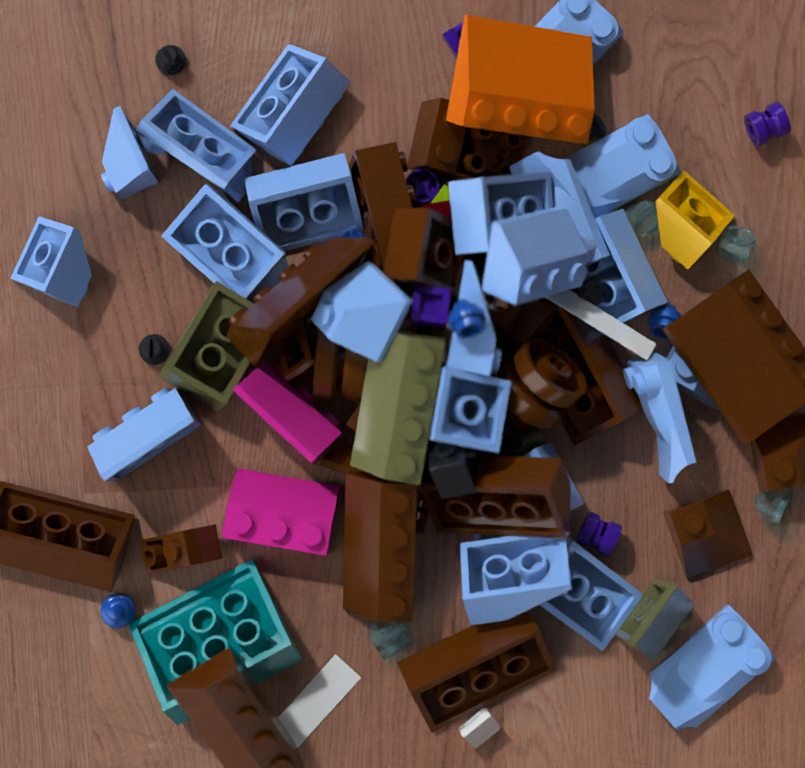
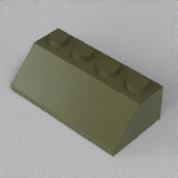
[350,329,445,485]

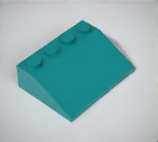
[129,559,303,726]

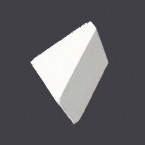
[459,708,501,748]

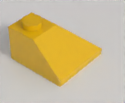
[655,171,735,270]

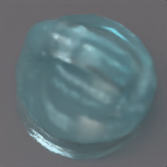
[625,200,659,236]
[718,226,756,261]
[754,490,790,526]

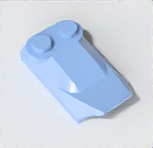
[535,0,624,65]
[136,88,256,203]
[563,114,681,219]
[509,151,610,267]
[161,183,288,302]
[623,351,696,483]
[649,604,776,730]

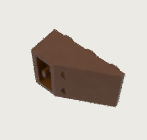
[407,97,527,181]

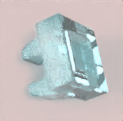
[369,621,415,661]

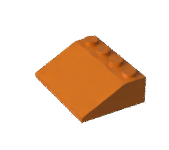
[446,14,595,144]

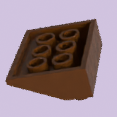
[226,237,374,366]
[662,269,805,446]

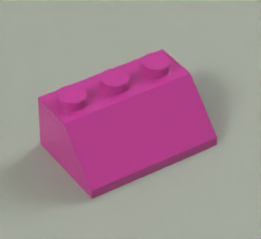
[233,362,343,465]
[221,468,340,556]

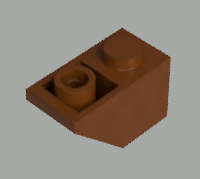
[141,524,223,574]

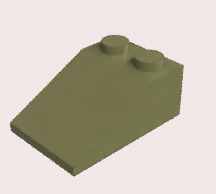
[157,281,254,412]
[615,578,695,662]

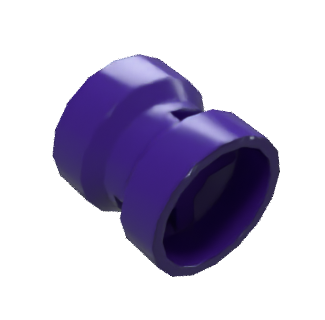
[744,102,791,147]
[406,168,440,208]
[575,511,622,557]

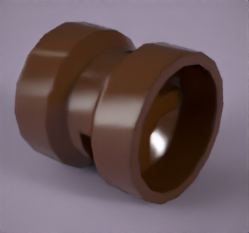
[483,292,521,327]

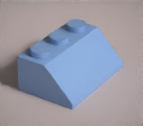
[230,44,351,166]
[244,153,364,251]
[482,206,588,305]
[583,209,668,324]
[87,387,203,482]

